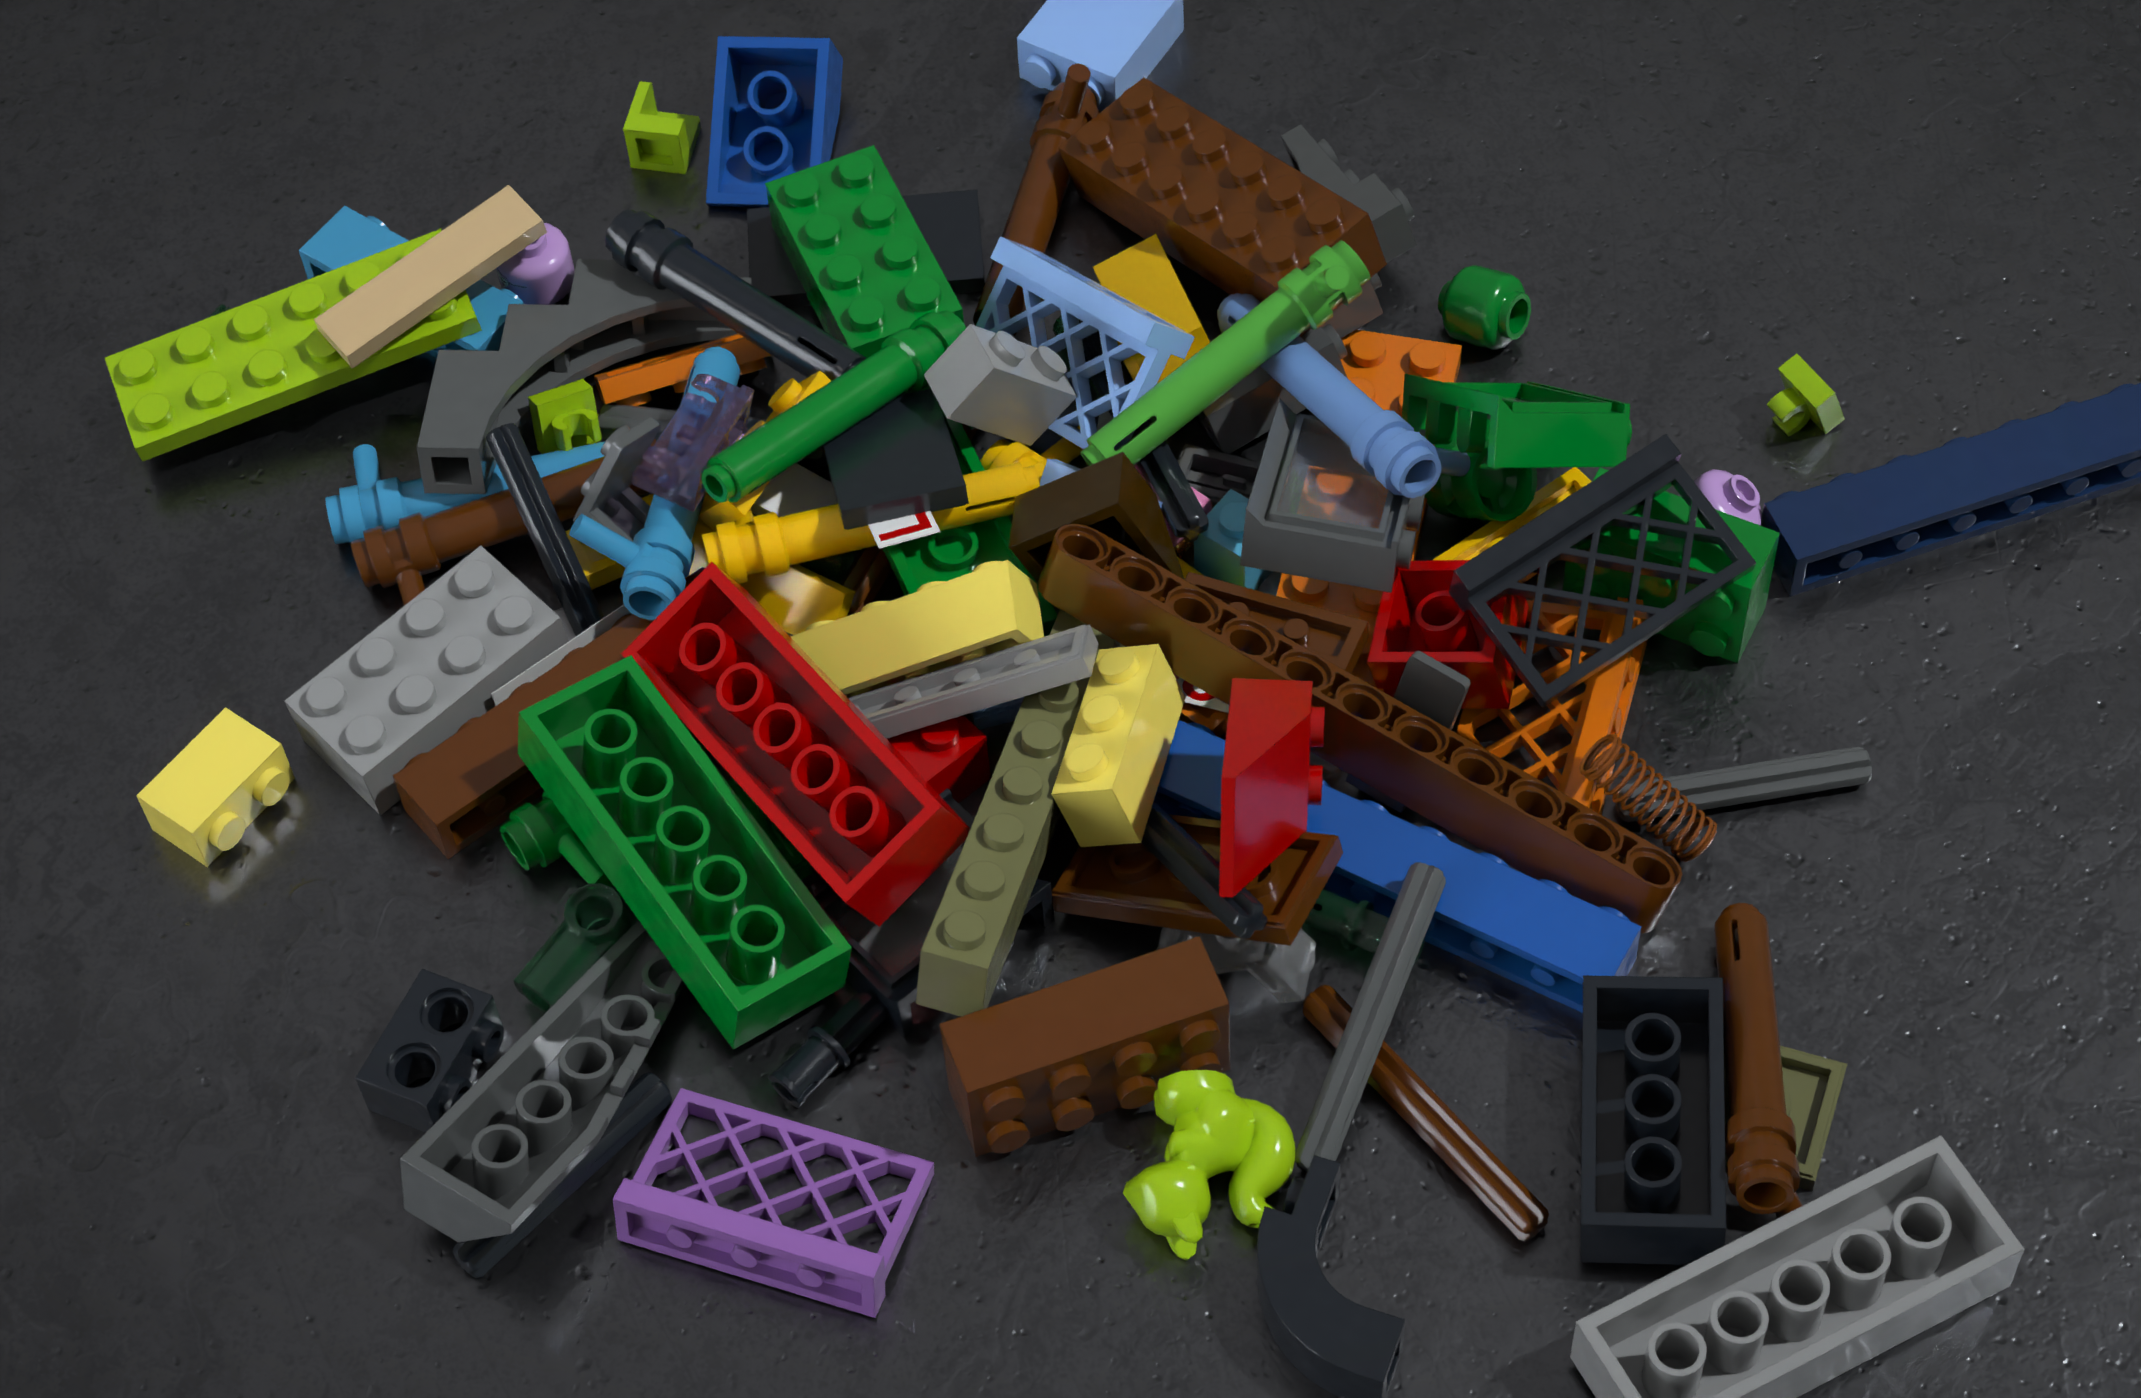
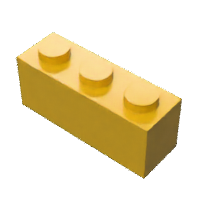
[1093,234,1210,384]

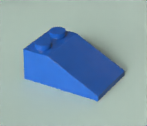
[706,36,843,208]

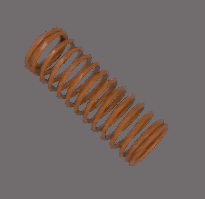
[1580,734,1717,862]

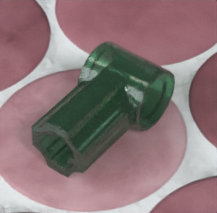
[513,883,632,1013]

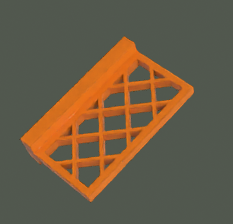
[1456,597,1648,815]

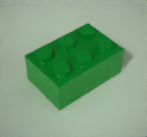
[1562,467,1780,663]

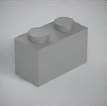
[924,324,1078,446]

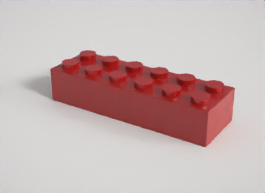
[621,562,971,927]

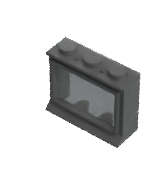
[1240,398,1428,593]

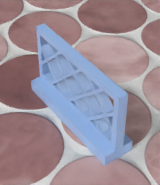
[976,236,1195,451]

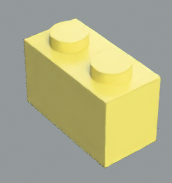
[136,707,295,867]

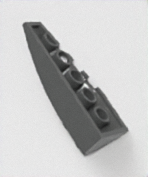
[400,920,685,1242]

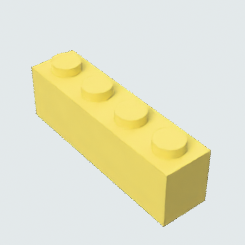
[790,560,1044,698]

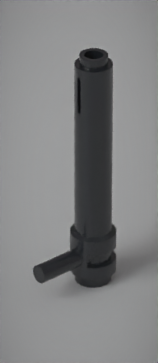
[605,209,867,381]

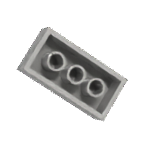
[284,546,569,815]

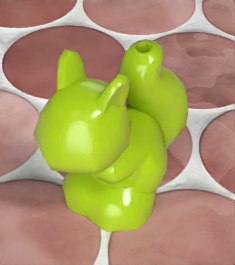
[1123,1070,1295,1261]

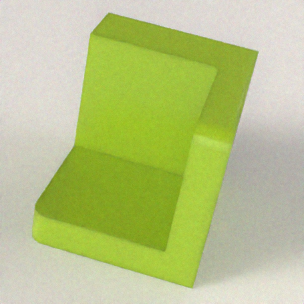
[623,81,701,174]

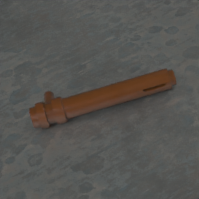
[973,64,1099,336]
[351,439,670,606]
[1714,903,1803,1218]

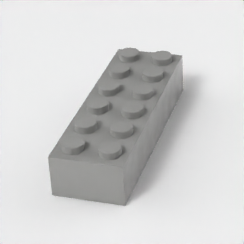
[1570,1135,2024,1398]

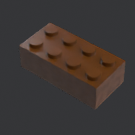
[940,936,1231,1157]

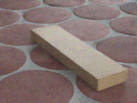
[314,185,547,368]

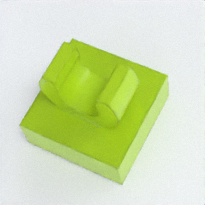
[1767,353,1845,437]
[528,379,602,454]

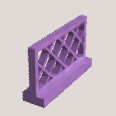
[613,1088,934,1318]

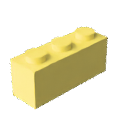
[1051,644,1186,847]

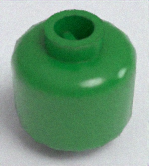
[1438,265,1531,350]

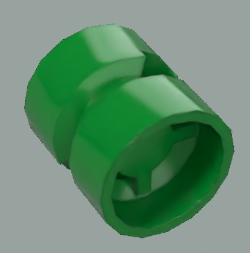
[1425,437,1537,521]

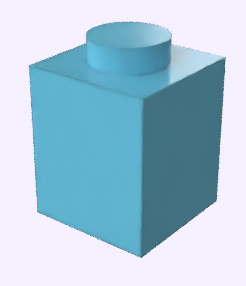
[1194,489,1273,590]

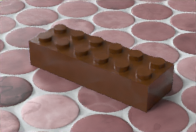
[1058,77,1387,337]

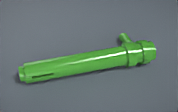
[1080,240,1371,466]

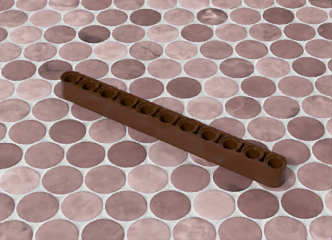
[1038,524,1682,934]

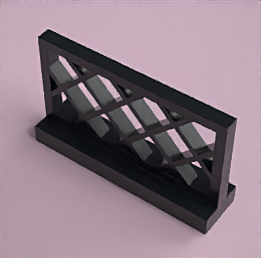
[1449,434,1756,708]

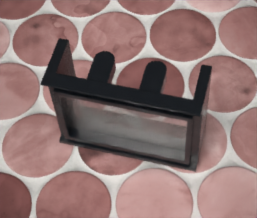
[808,788,1054,1039]

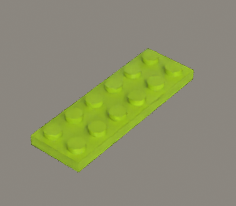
[105,229,482,462]

